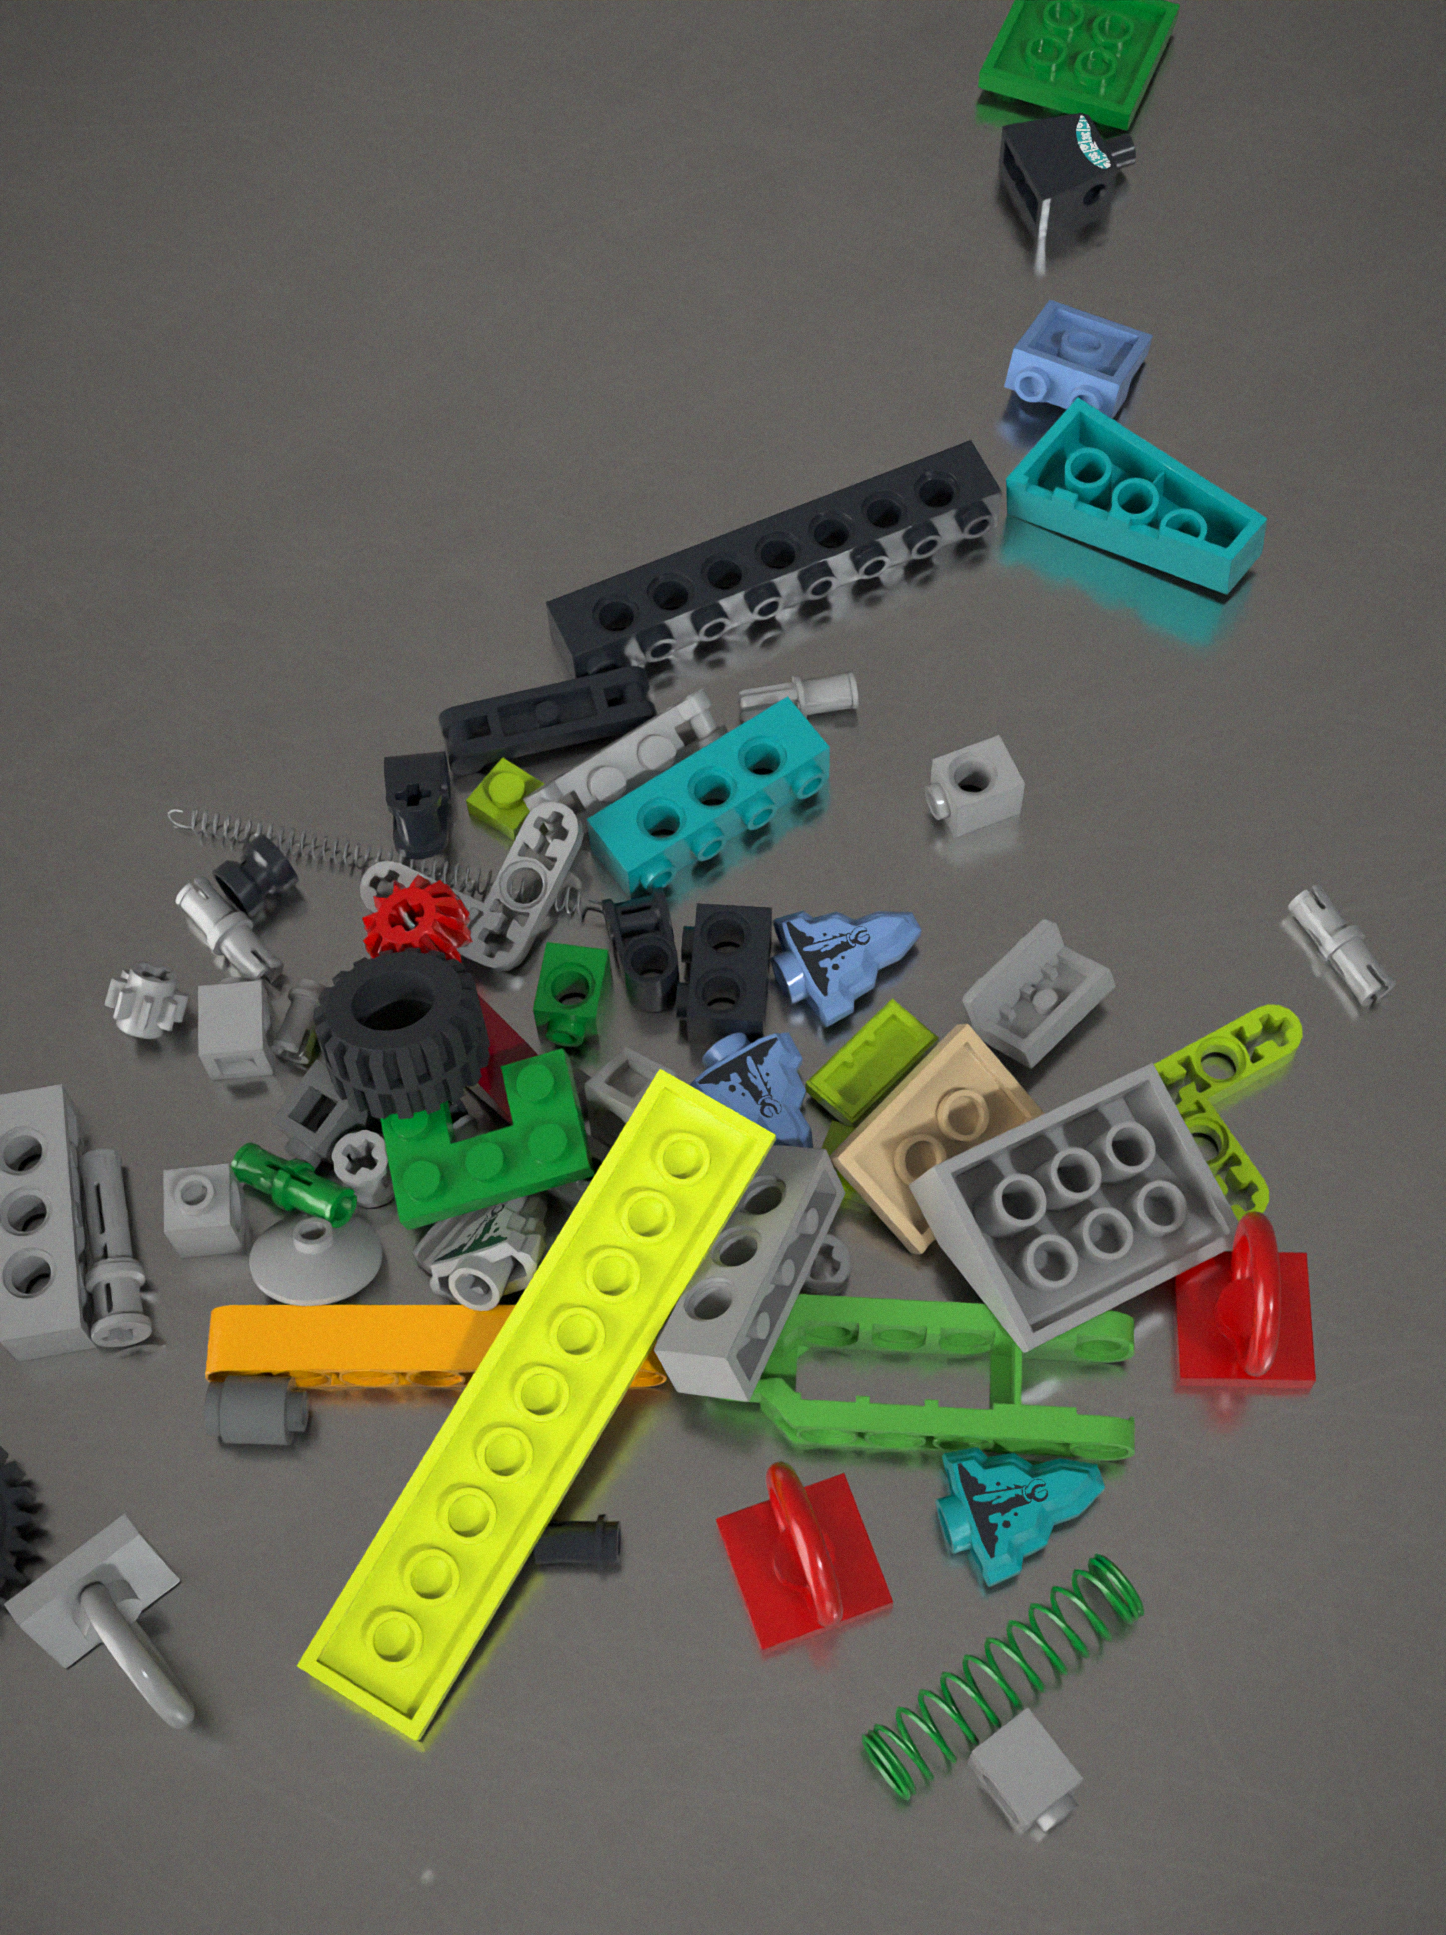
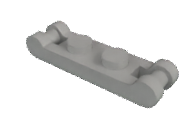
[523,689,728,844]

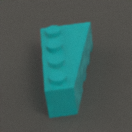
[1006,397,1268,595]

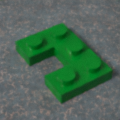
[380,1048,595,1230]

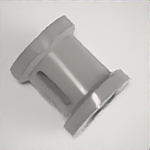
[332,1130,395,1208]

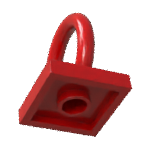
[1171,1211,1316,1389]
[715,1461,894,1656]

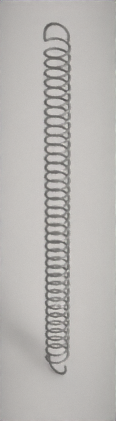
[168,807,603,917]

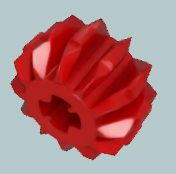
[362,874,473,963]

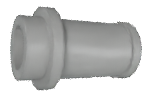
[271,979,328,1064]

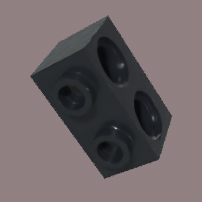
[676,903,772,1045]

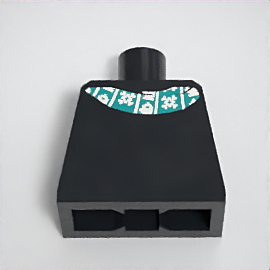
[999,113,1136,238]

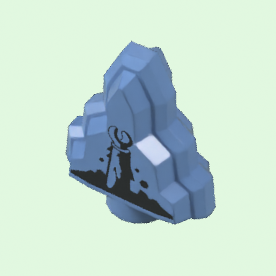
[770,910,922,1027]
[690,1032,813,1148]

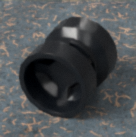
[212,834,299,919]

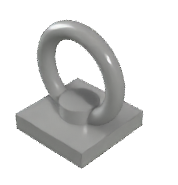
[4,1513,195,1729]

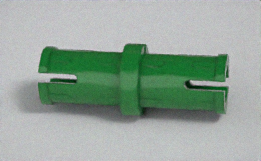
[231,1142,357,1228]

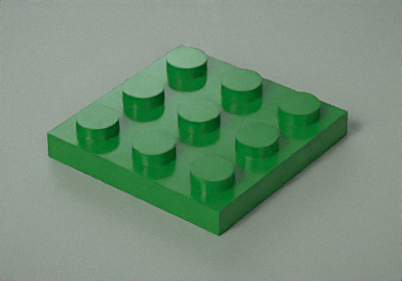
[978,0,1180,131]

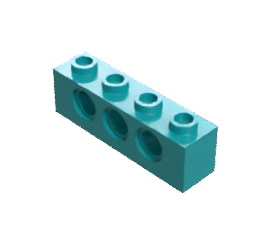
[586,696,830,900]

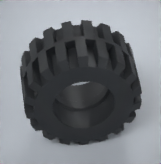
[313,948,490,1119]

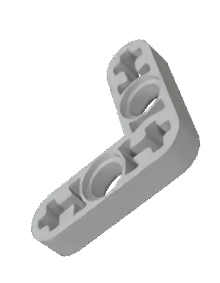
[360,801,584,972]

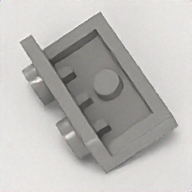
[962,918,1116,1069]

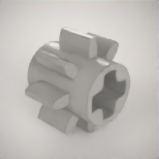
[104,961,189,1039]

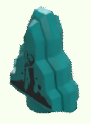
[935,1447,1105,1587]

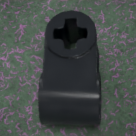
[384,751,451,860]
[601,886,680,1012]

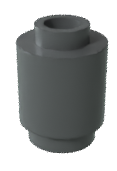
[204,1375,308,1445]

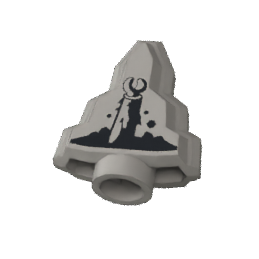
[429,1190,548,1311]

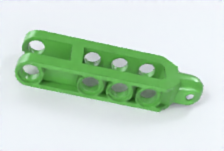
[714,1294,1135,1461]

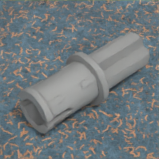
[738,671,859,723]

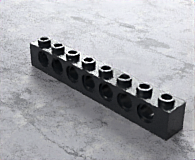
[546,440,1002,679]

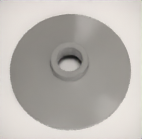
[249,1212,382,1306]

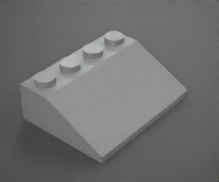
[908,1063,1239,1353]

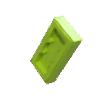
[805,998,939,1128]

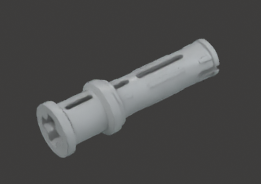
[79,1149,152,1347]

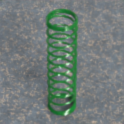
[861,1553,1144,1800]

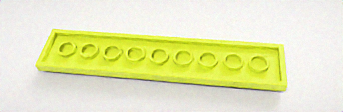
[297,1069,776,1741]

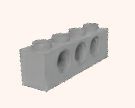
[0,1084,97,1362]
[654,1145,845,1402]

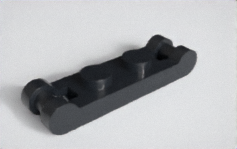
[438,666,658,775]

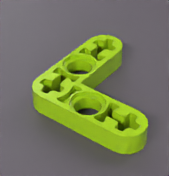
[1154,1004,1303,1222]

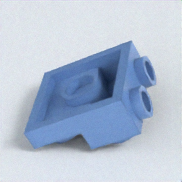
[1004,300,1153,419]

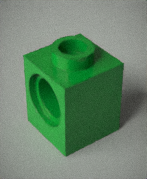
[533,942,613,1047]

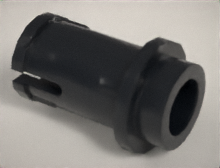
[534,1514,622,1570]

